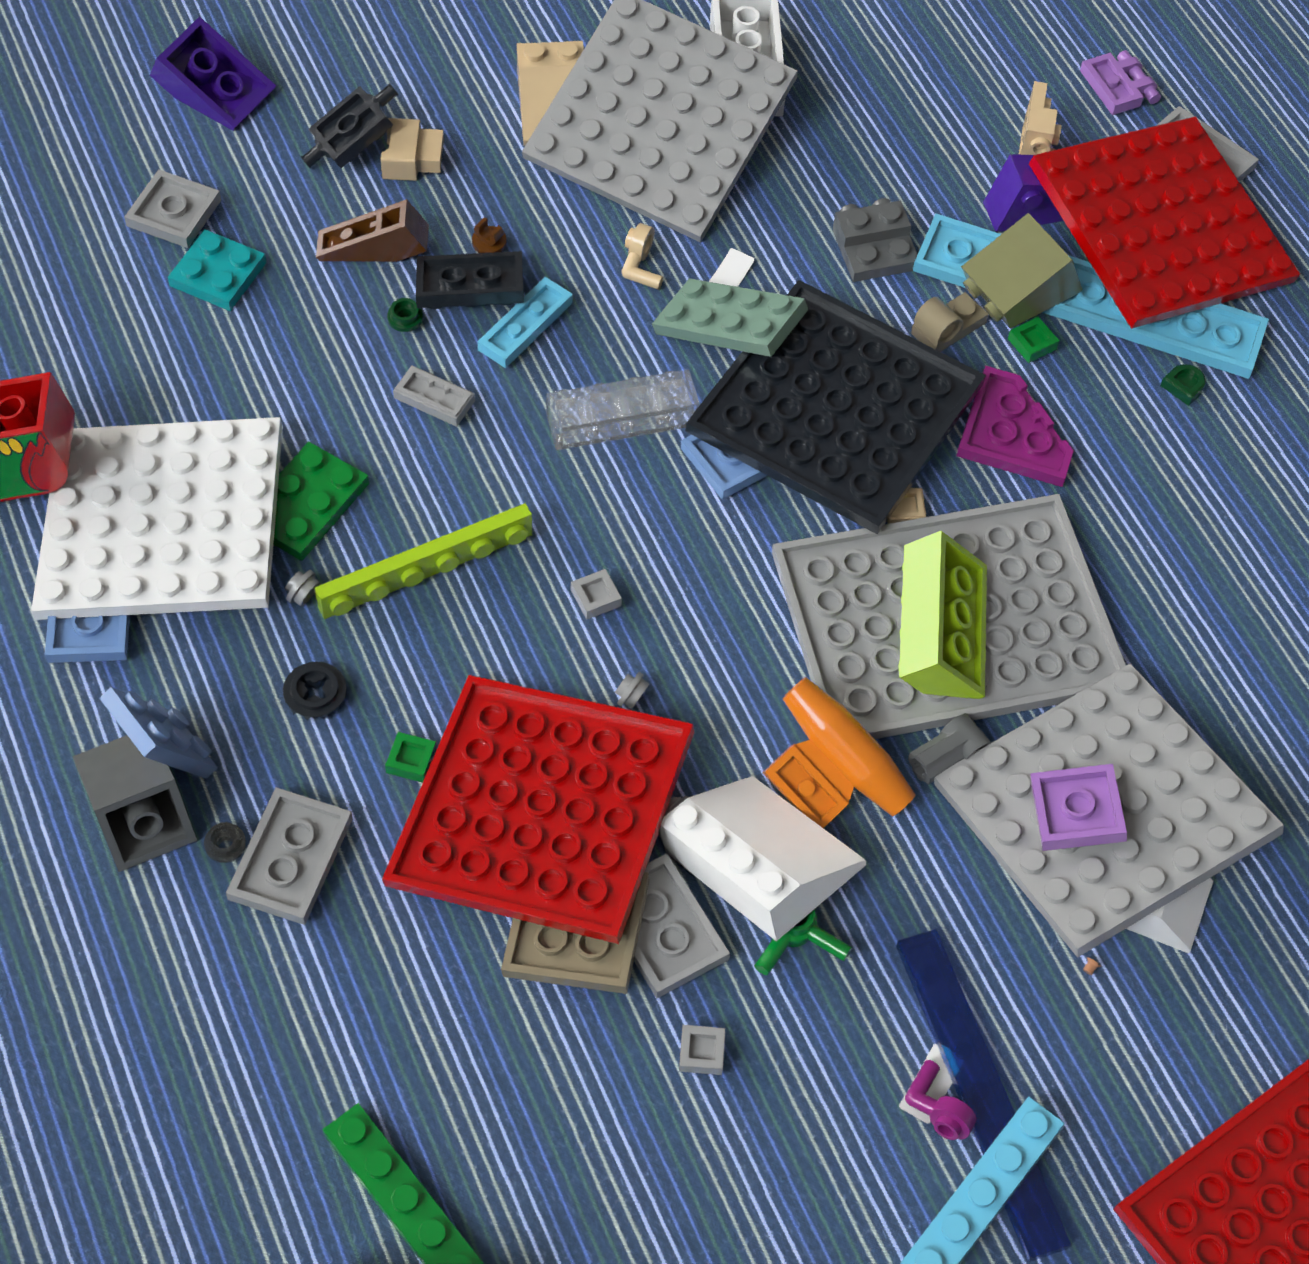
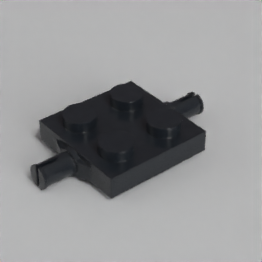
[301,83,399,168]

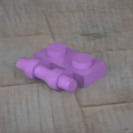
[1080,50,1161,115]

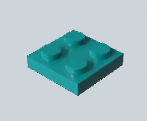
[168,229,267,311]

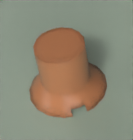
[1083,957,1101,975]

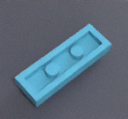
[477,277,573,368]

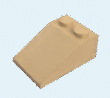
[517,41,584,146]

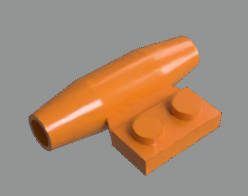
[762,677,916,828]

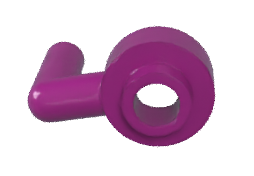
[905,1060,977,1140]

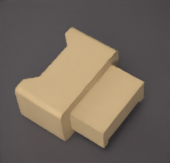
[381,118,444,181]

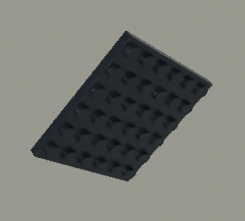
[685,280,986,534]

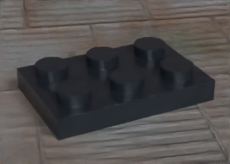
[416,251,524,309]

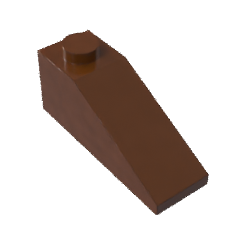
[316,199,429,262]

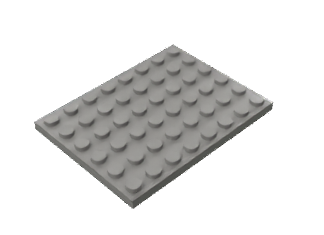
[772,494,1126,739]

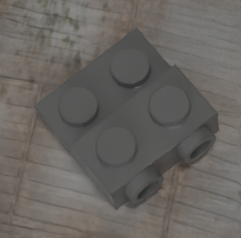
[832,198,918,282]

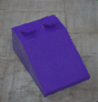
[149,16,276,131]

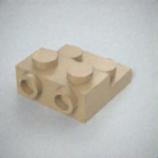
[1018,81,1062,155]

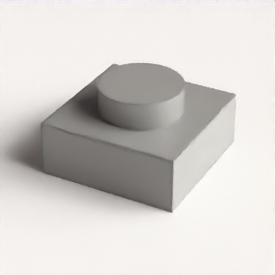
[571,569,622,620]
[679,1025,725,1075]

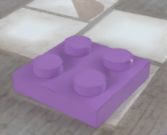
[1030,764,1127,851]

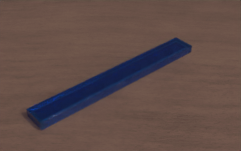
[896,929,1071,1262]

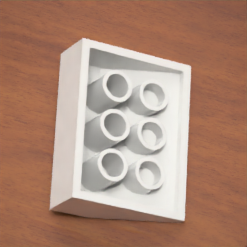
[660,776,866,941]

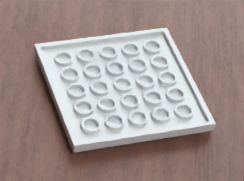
[31,417,283,620]

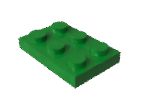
[273,441,369,561]

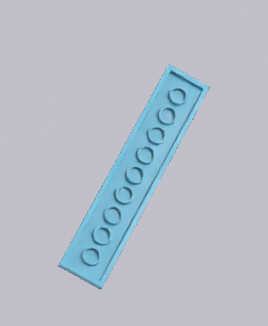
[913,213,1269,379]

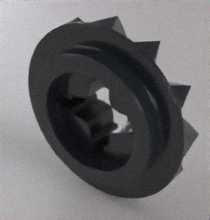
[283,662,347,721]

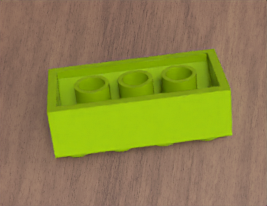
[898,531,987,699]

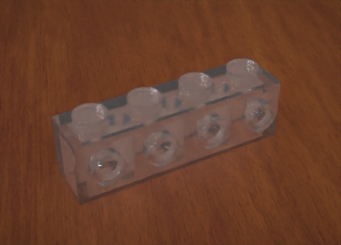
[546,369,700,450]

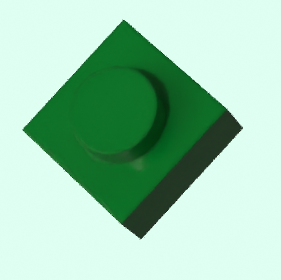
[1008,316,1059,363]
[385,732,437,783]

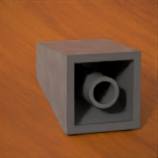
[72,735,197,872]

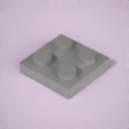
[124,169,221,248]

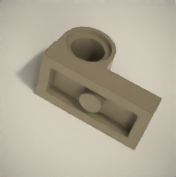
[911,292,988,352]

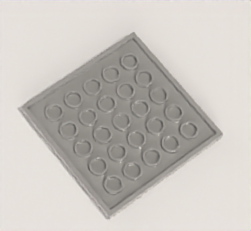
[522,0,798,243]
[934,664,1284,958]

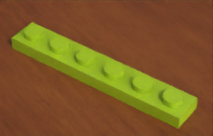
[315,503,532,619]

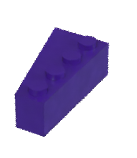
[983,154,1064,233]

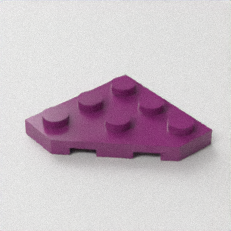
[956,366,1074,487]

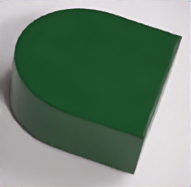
[1160,364,1206,406]

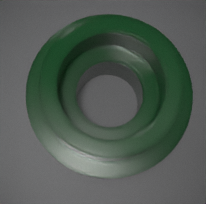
[387,298,423,332]

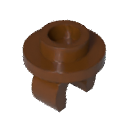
[472,217,507,253]

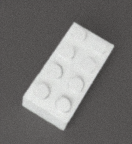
[710,0,785,116]

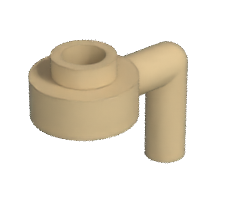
[622,223,663,290]

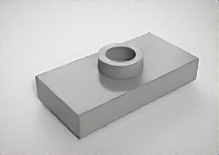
[393,365,475,427]

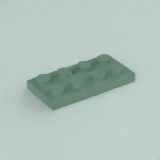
[652,278,808,357]

